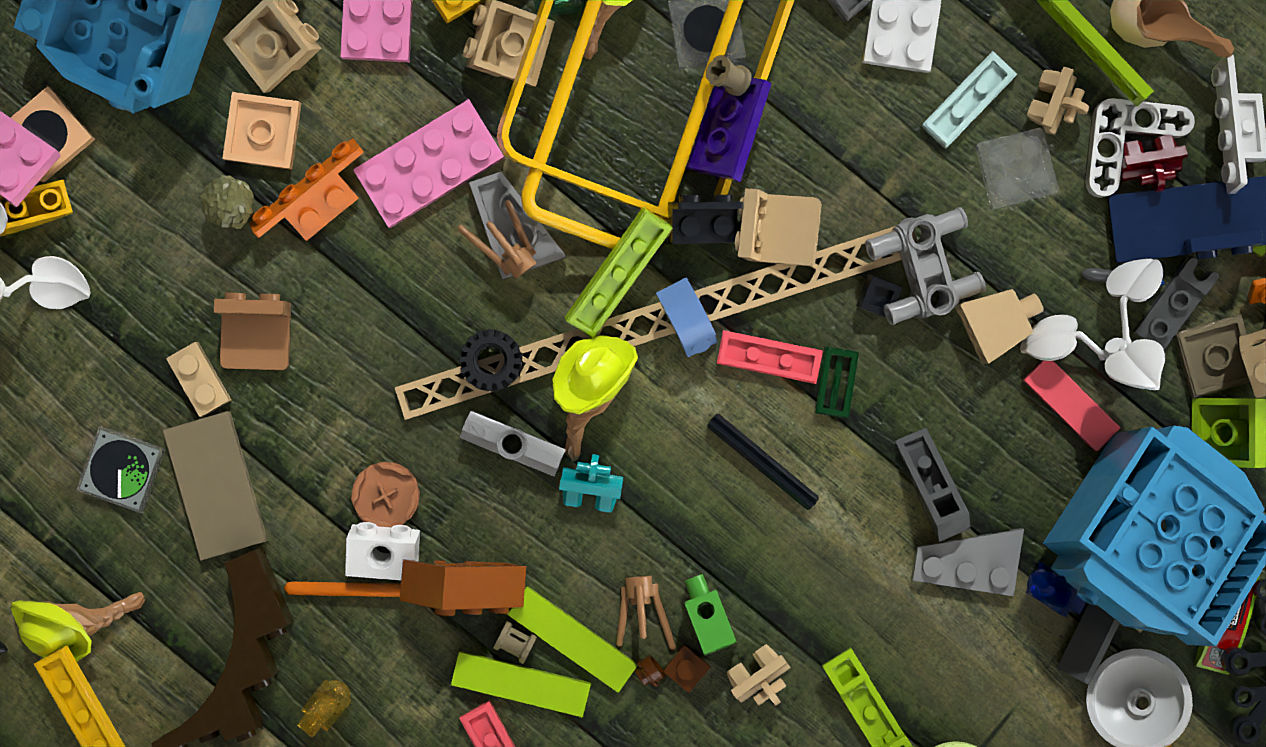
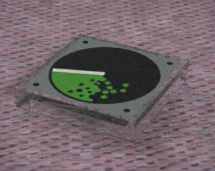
[76,426,166,513]

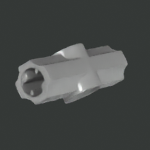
[460,411,566,477]

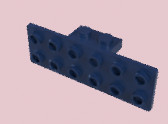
[1108,176,1266,263]

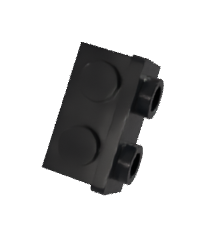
[668,195,744,244]

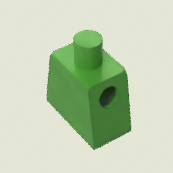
[684,574,737,655]

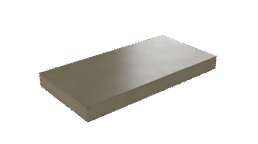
[163,411,268,560]

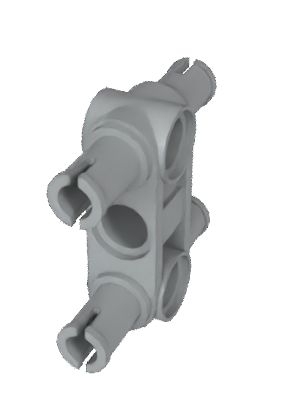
[865,207,986,325]

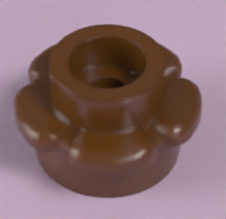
[635,655,665,687]

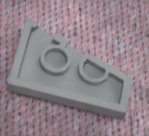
[911,528,1024,596]

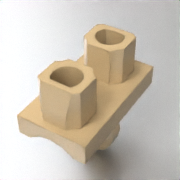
[1027,67,1089,135]
[727,644,791,706]

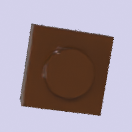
[663,644,711,693]

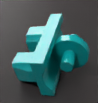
[559,454,623,512]

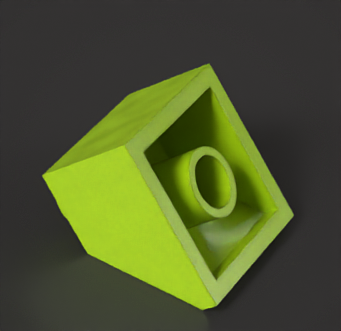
[1192,398,1266,468]

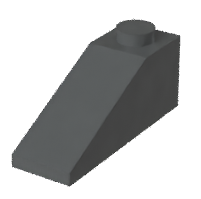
[895,428,970,542]

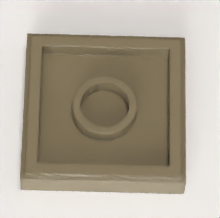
[1174,314,1250,398]

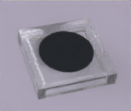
[668,0,746,70]

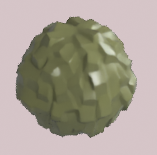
[199,175,254,229]

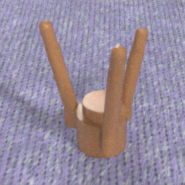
[458,200,537,279]
[616,576,676,650]

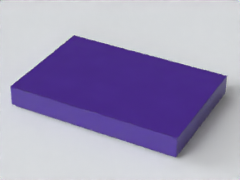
[685,78,772,182]

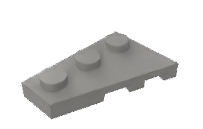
[469,172,567,280]

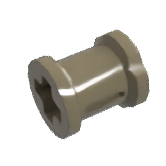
[706,55,751,96]
[493,621,537,664]

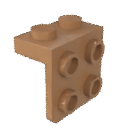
[214,293,291,370]

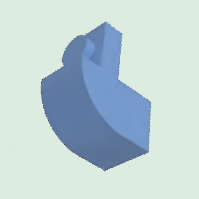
[656,277,718,357]

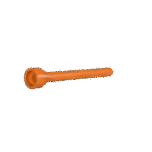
[284,582,401,597]

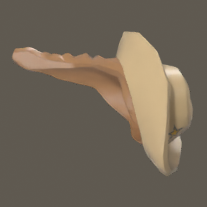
[1110,0,1234,58]

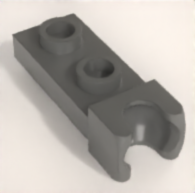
[1132,256,1219,350]

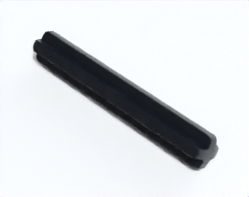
[707,414,819,510]

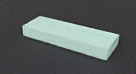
[921,51,1017,149]

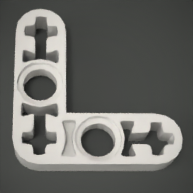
[1085,98,1195,198]

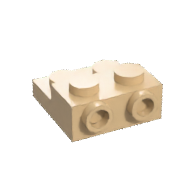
[223,0,322,93]
[463,0,555,87]

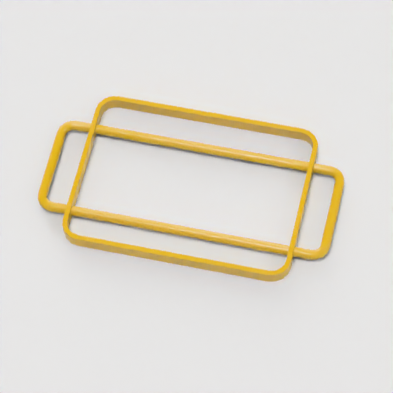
[497,0,794,250]

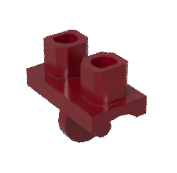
[1120,135,1188,192]

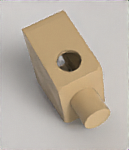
[955,289,1044,364]
[1239,329,1266,398]

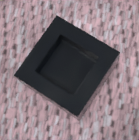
[856,274,903,317]

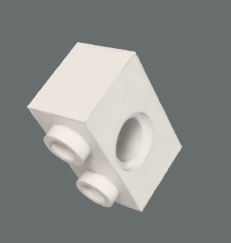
[345,522,420,580]

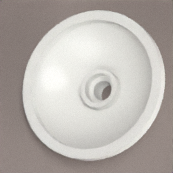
[1086,649,1193,747]

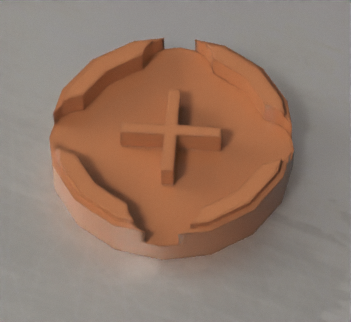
[351,461,420,527]

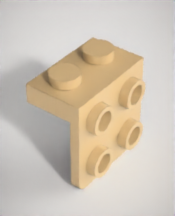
[735,188,822,266]

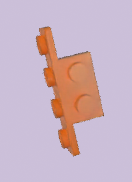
[249,138,364,241]

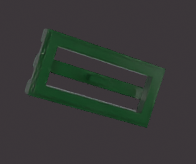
[814,346,859,419]

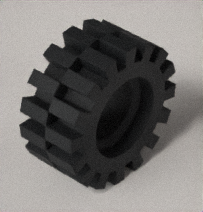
[459,329,523,391]

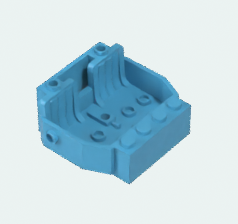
[13,0,222,113]
[1043,426,1266,646]

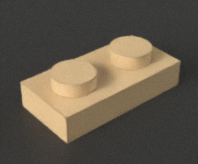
[166,342,232,417]

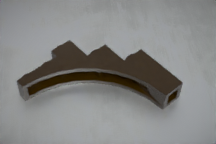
[151,547,294,747]

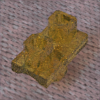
[297,679,352,737]

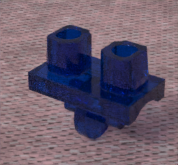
[1026,562,1086,617]

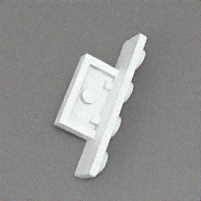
[1211,55,1266,194]

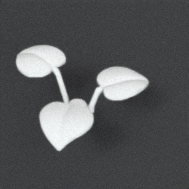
[0,203,90,309]
[1020,259,1165,390]

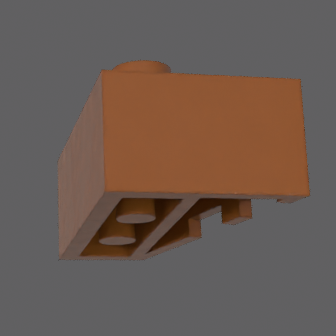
[400,559,526,616]

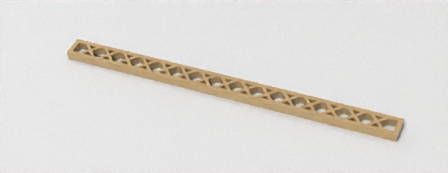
[395,226,918,420]

